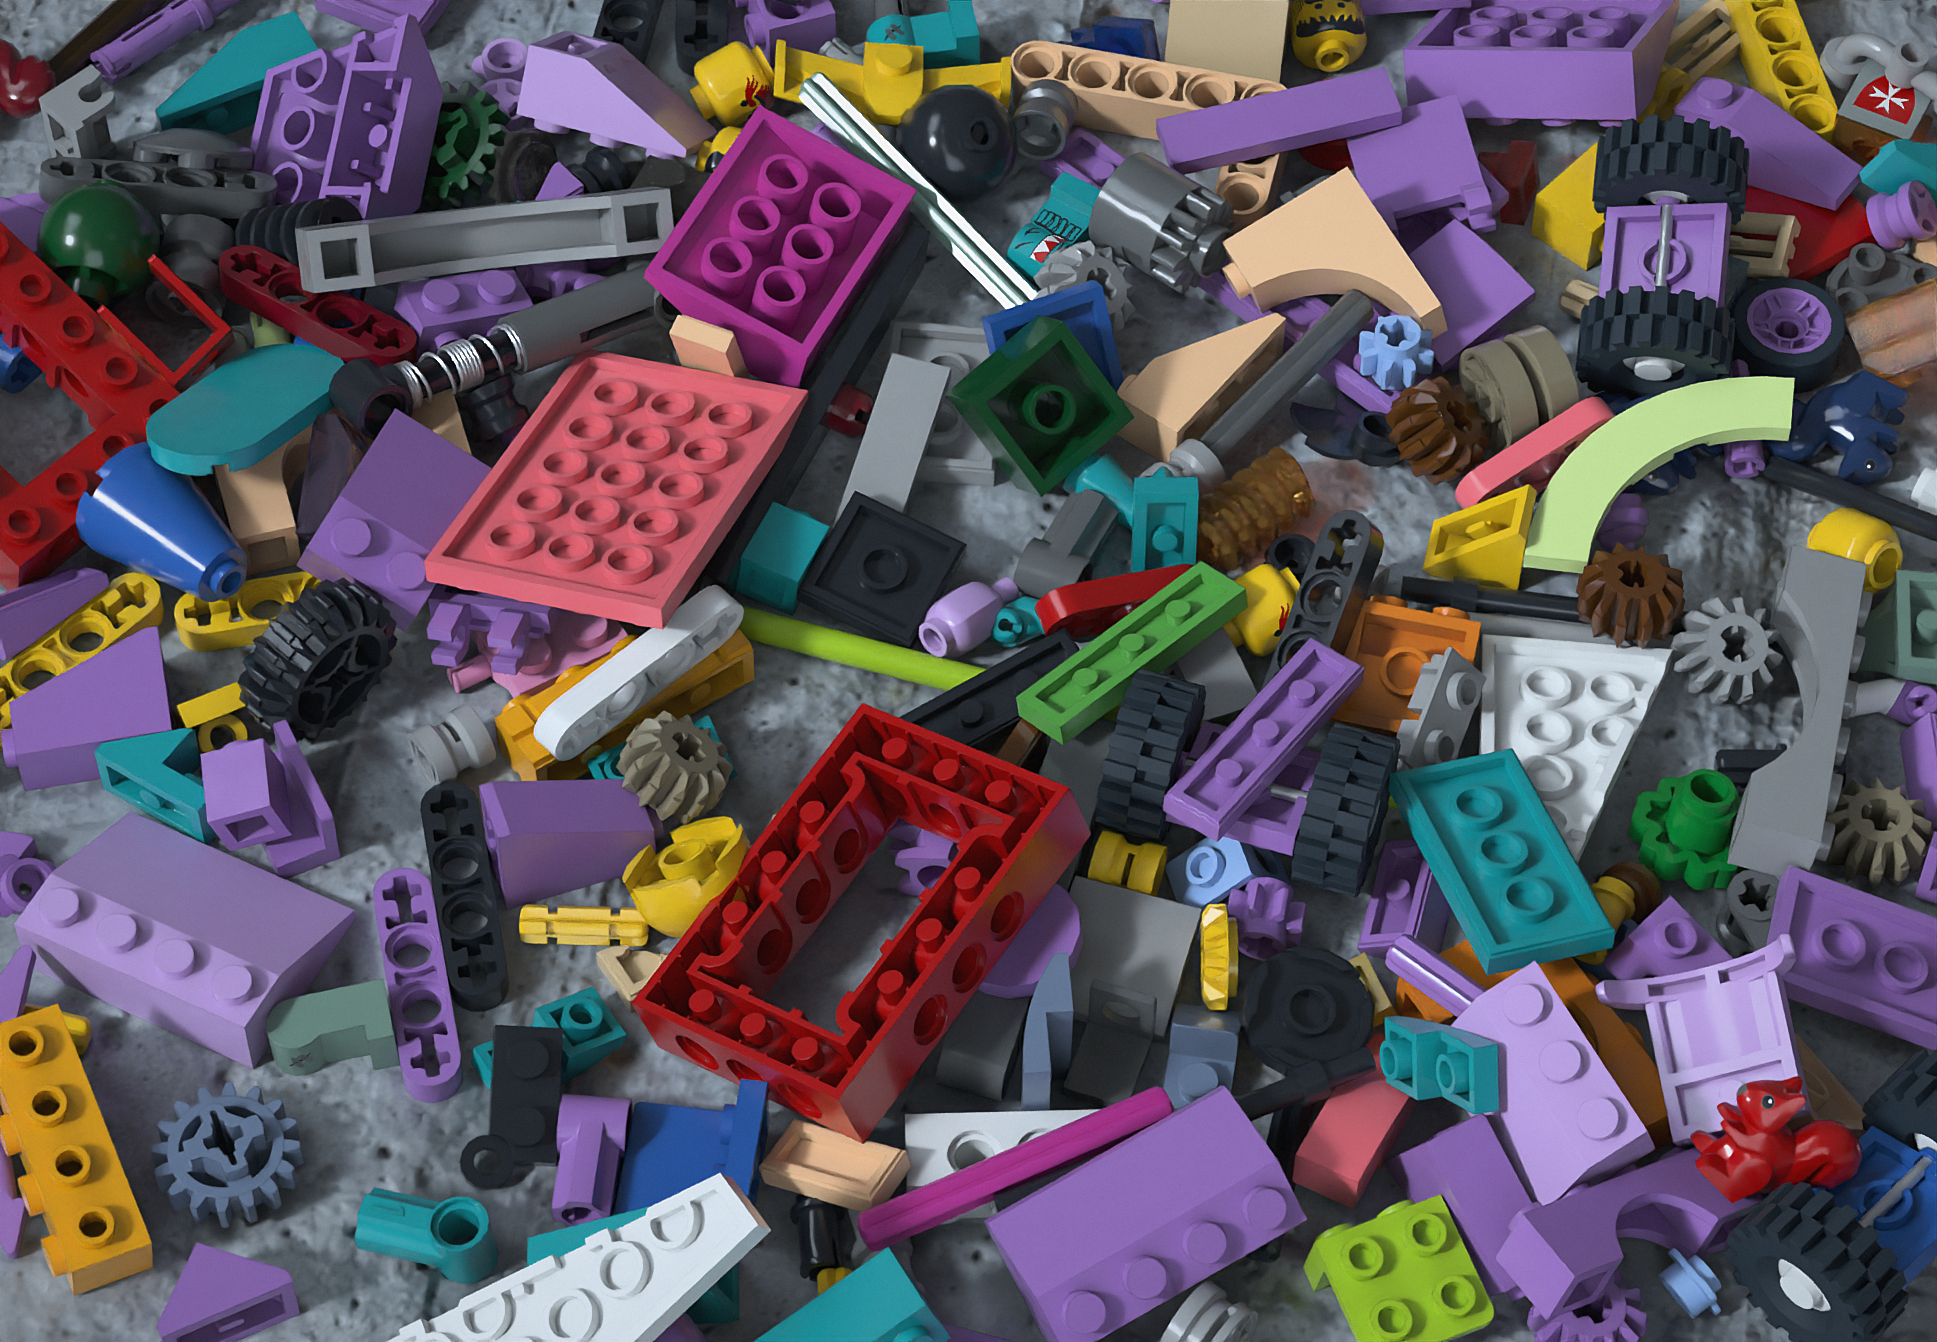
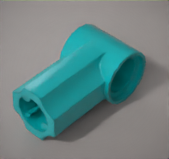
[354,1187,499,1284]

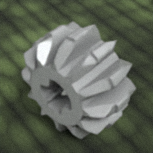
[1032,240,1137,336]
[1671,597,1784,705]

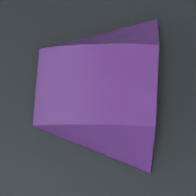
[245,13,443,220]

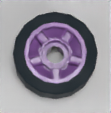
[1731,277,1846,394]

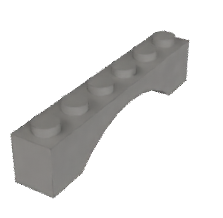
[295,186,674,293]
[1727,544,1873,877]

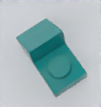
[94,728,217,845]

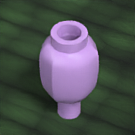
[919,577,1019,657]

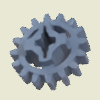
[151,1082,303,1228]

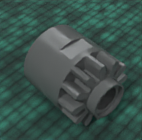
[1089,152,1235,293]

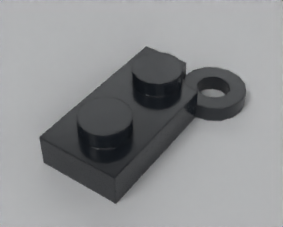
[459,1025,563,1191]

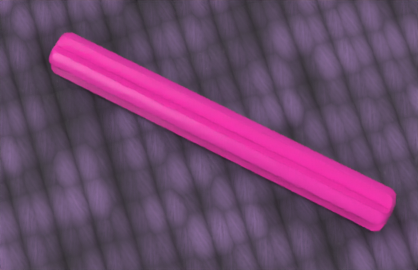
[857,1086,1175,1251]

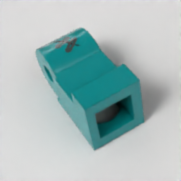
[866,0,980,70]

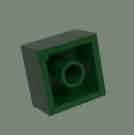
[945,315,1135,497]

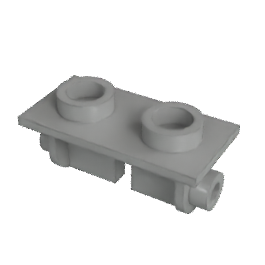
[1396,647,1487,772]

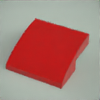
[1730,186,1877,281]

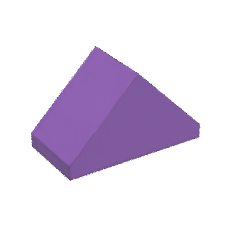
[157,1242,300,1342]

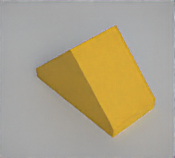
[1422,484,1537,590]

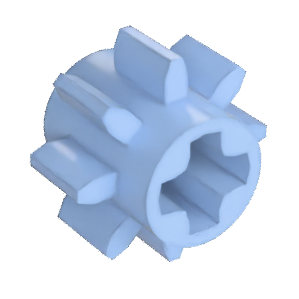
[1359,315,1434,390]

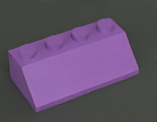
[984,1085,1307,1342]

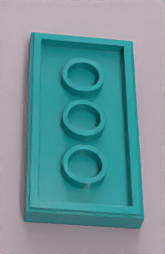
[1388,748,1615,975]

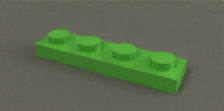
[1016,561,1248,745]

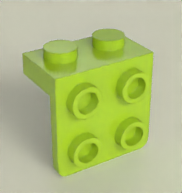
[1303,1194,1494,1342]

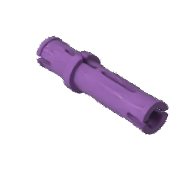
[90,0,242,86]

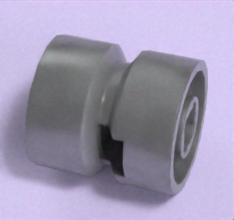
[145,214,235,329]

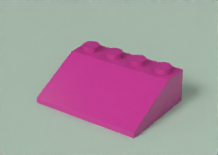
[644,105,917,389]

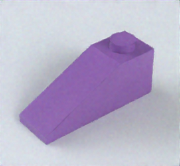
[1675,76,1863,211]

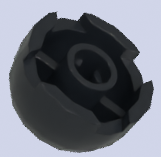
[895,84,1018,204]

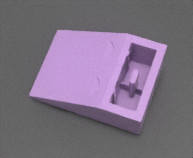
[516,30,719,163]

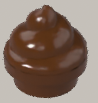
[1601,861,1663,925]

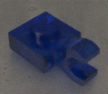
[1056,16,1161,61]

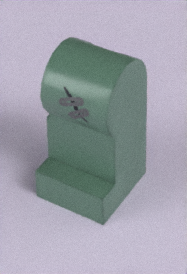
[266,978,400,1076]

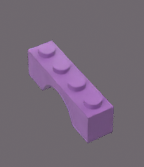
[1495,1147,1764,1321]

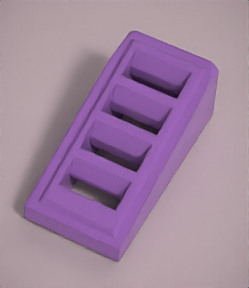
[0,565,110,661]

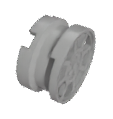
[1160,1281,1258,1342]

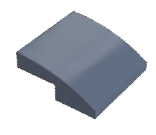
[1021,952,1073,1111]

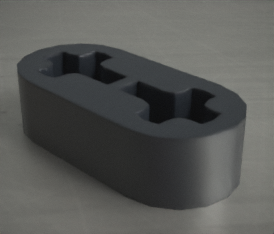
[675,0,729,77]

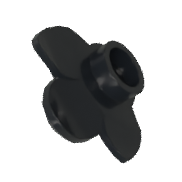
[1290,390,1401,467]

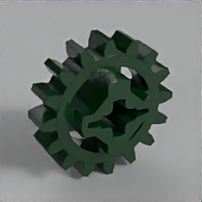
[421,81,515,209]

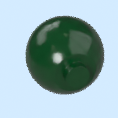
[36,179,160,313]

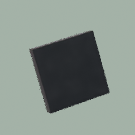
[797,491,967,649]

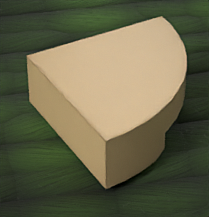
[596,945,668,1013]

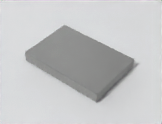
[883,320,997,487]

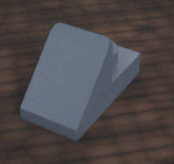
[1163,1003,1242,1110]

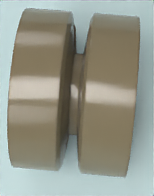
[1459,325,1580,454]

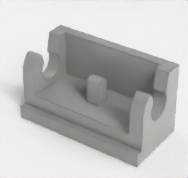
[39,65,117,160]

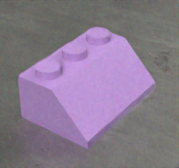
[1451,961,1656,1205]

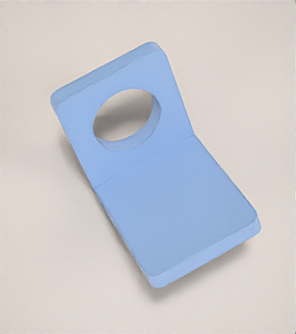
[1165,837,1291,913]

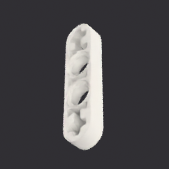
[533,585,744,761]

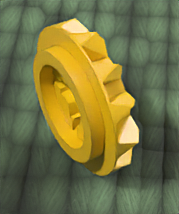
[1200,904,1238,1011]

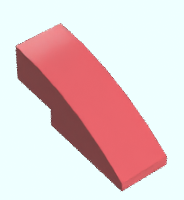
[1292,1033,1418,1209]

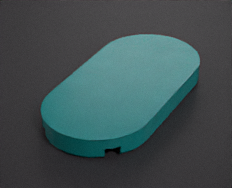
[146,343,344,476]

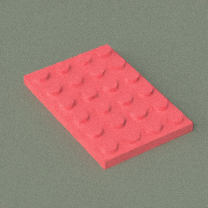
[424,349,809,630]

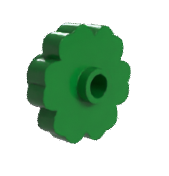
[1627,769,1751,891]

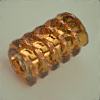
[1196,446,1316,571]

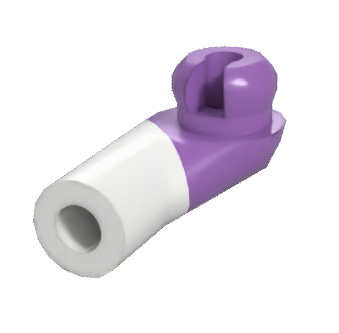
[1850,677,1937,726]

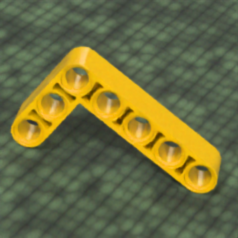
[1722,0,1839,145]

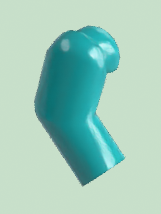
[990,596,1075,647]

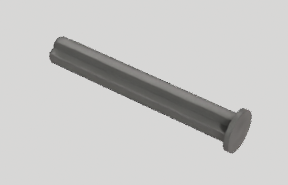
[1197,289,1374,469]

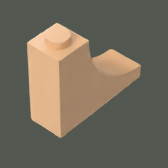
[1222,167,1448,339]

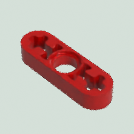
[1035,564,1194,639]

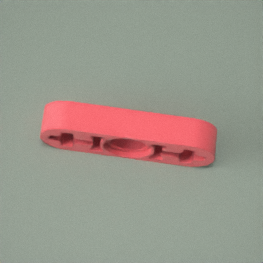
[1455,397,1616,509]

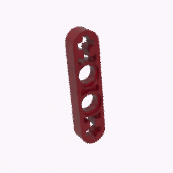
[219,245,417,366]

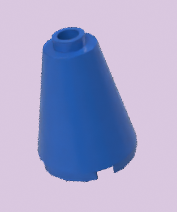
[75,442,248,602]

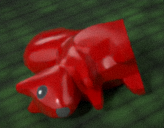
[1690,1076,1863,1203]

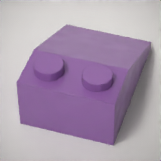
[296,408,492,632]

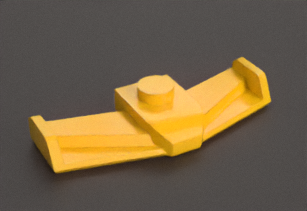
[773,39,1011,126]

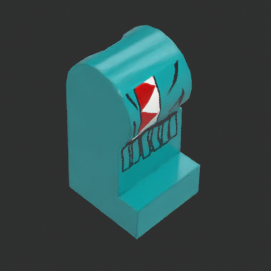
[1006,171,1101,285]

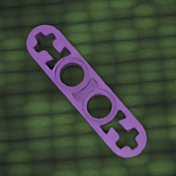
[373,868,463,1103]

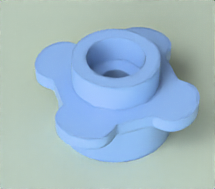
[1658,1248,1722,1319]

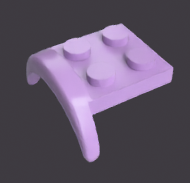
[1596,934,1812,1147]

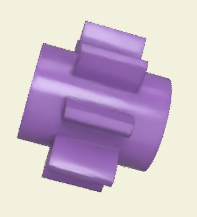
[1227,877,1307,960]

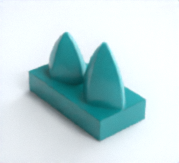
[1131,466,1199,573]

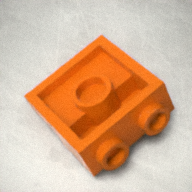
[1330,595,1482,738]

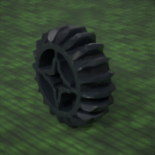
[237,577,398,742]

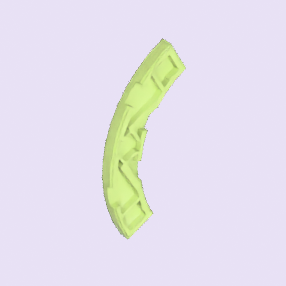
[1523,376,1795,573]

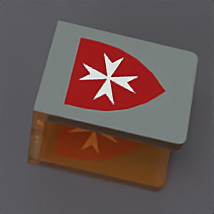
[1830,57,1937,168]

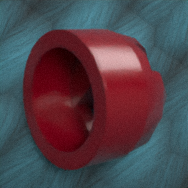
[828,383,875,437]

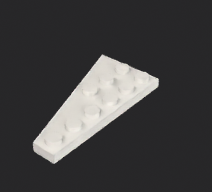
[1479,634,1673,863]
[387,1173,771,1342]

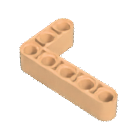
[1011,41,1289,235]

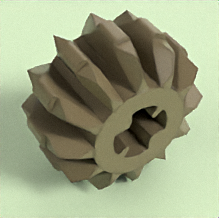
[616,711,733,825]
[1825,776,1933,890]

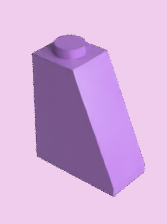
[1,626,175,791]
[479,779,664,910]
[1384,1113,1532,1302]

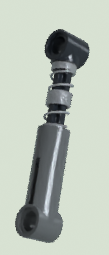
[329,252,682,441]

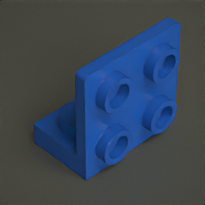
[614,1079,770,1215]

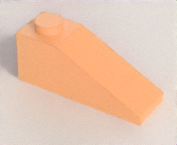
[1116,313,1286,463]

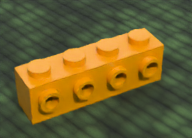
[0,1003,153,1296]

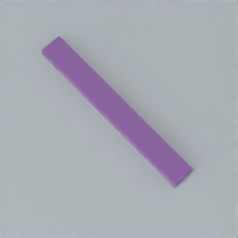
[1040,126,1432,414]

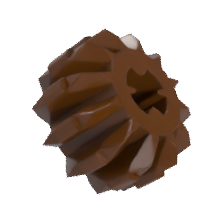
[1385,376,1490,486]
[1576,542,1685,649]

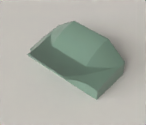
[1858,569,1937,685]

